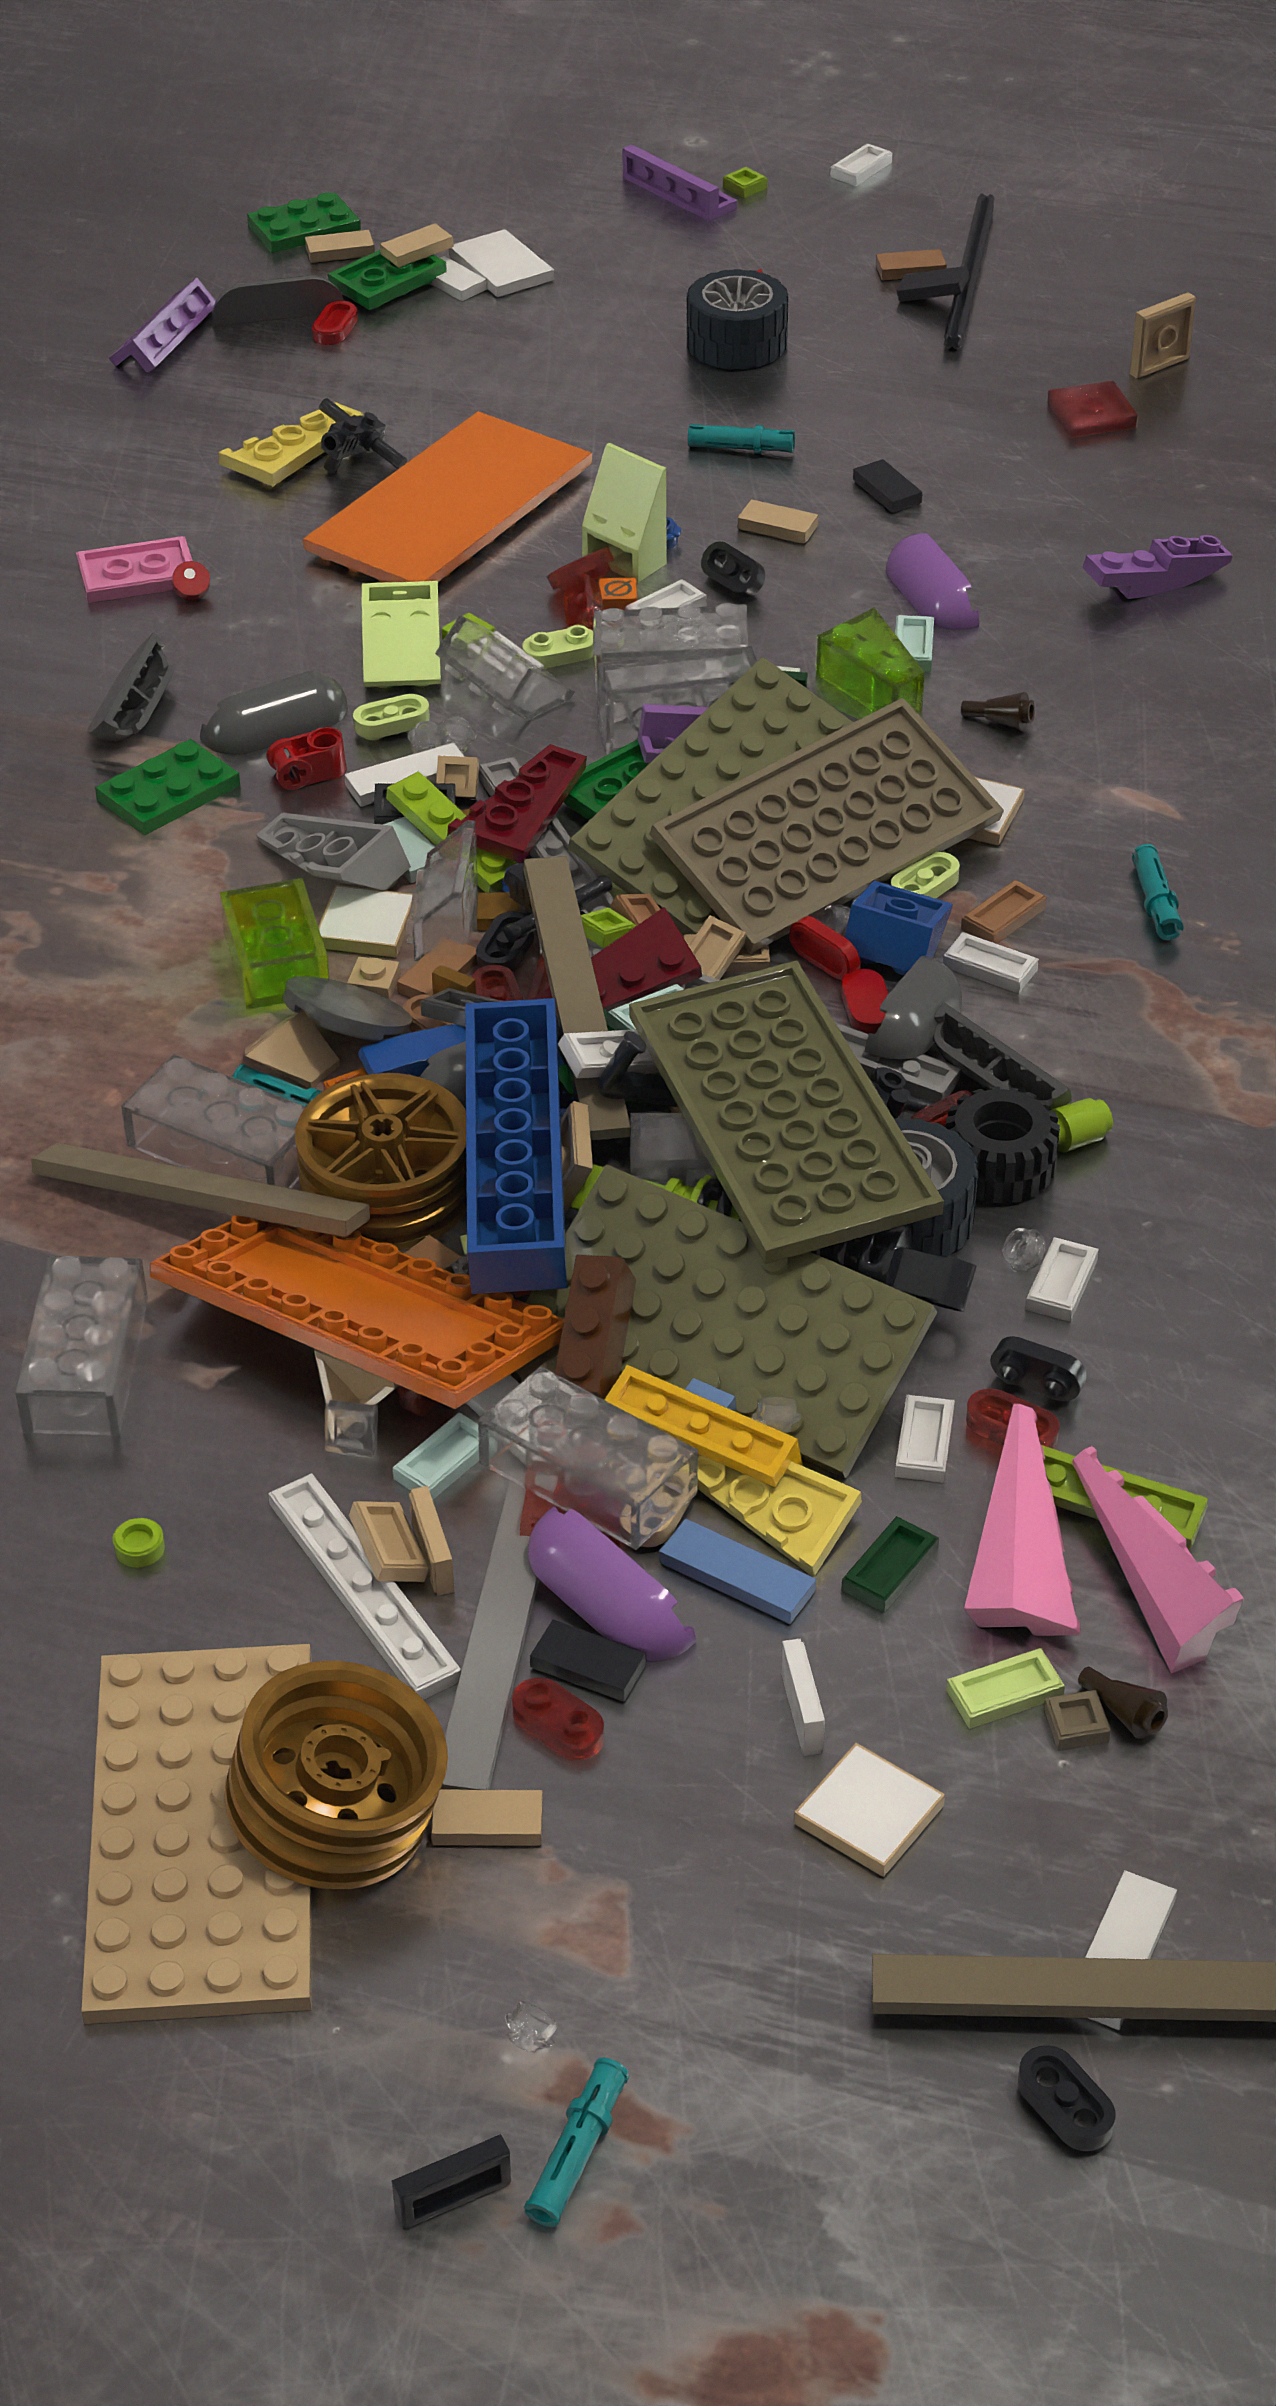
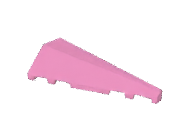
[964,1404,1081,1636]
[1072,1446,1244,1674]

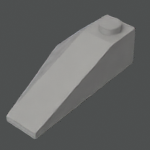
[256,813,411,890]

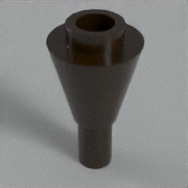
[961,692,1035,731]
[1078,1666,1168,1739]

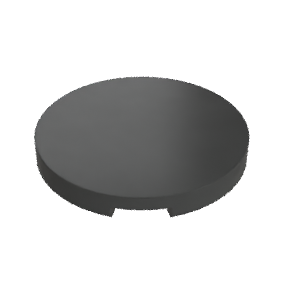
[282,976,412,1041]

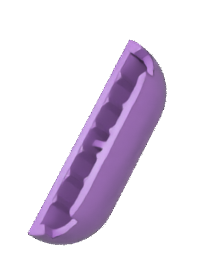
[886,532,979,630]
[528,1506,696,1661]

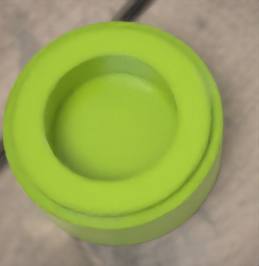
[113,1518,165,1568]

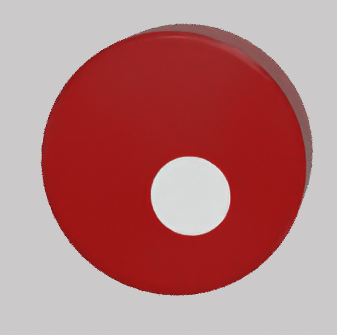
[172,561,210,601]

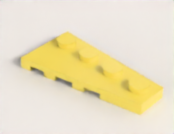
[218,402,363,486]
[663,1442,862,1578]

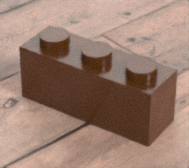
[552,1254,636,1413]

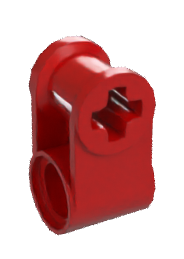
[266,727,347,790]

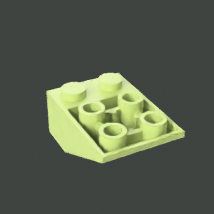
[582,443,667,583]
[362,581,441,688]

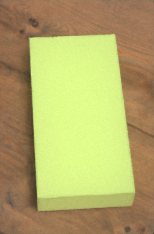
[946,1648,1065,1729]

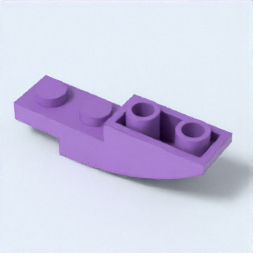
[1083,535,1233,599]

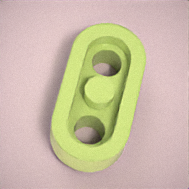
[522,625,597,668]
[353,694,430,740]
[891,852,960,899]

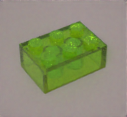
[219,878,329,1010]

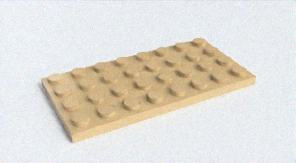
[81,1644,311,2024]

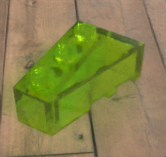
[816,607,925,713]

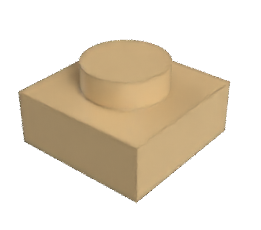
[436,756,479,800]
[347,956,400,1000]

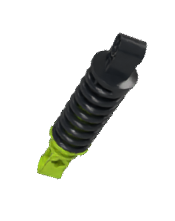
[570,1165,977,1312]

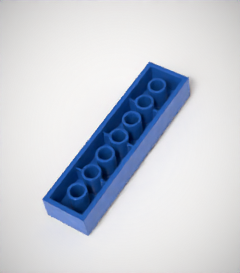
[465,998,567,1294]

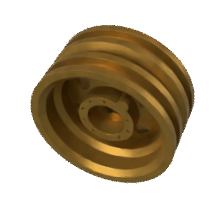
[295,1073,467,1250]
[224,1661,448,1889]

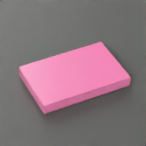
[76,536,193,603]

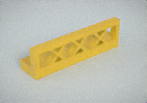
[602,1365,803,1487]

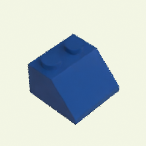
[844,881,953,975]

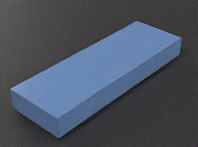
[659,1519,816,1624]

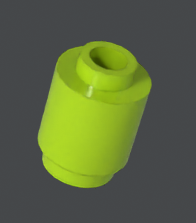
[1050,1098,1113,1153]

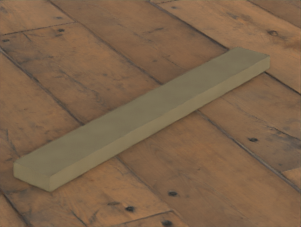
[523,856,631,1141]
[31,1143,370,1237]
[872,1954,1276,2022]

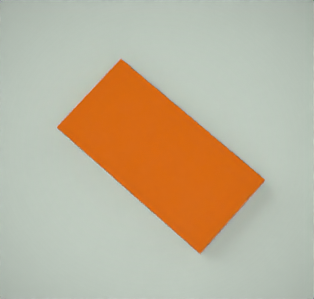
[303,411,592,583]
[150,1215,564,1409]

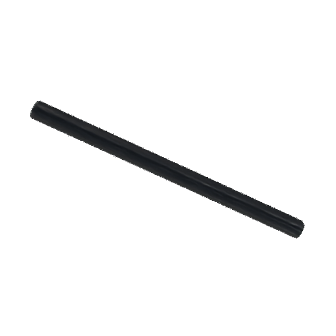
[944,193,995,350]

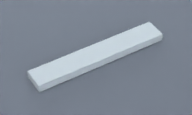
[268,1473,461,1700]

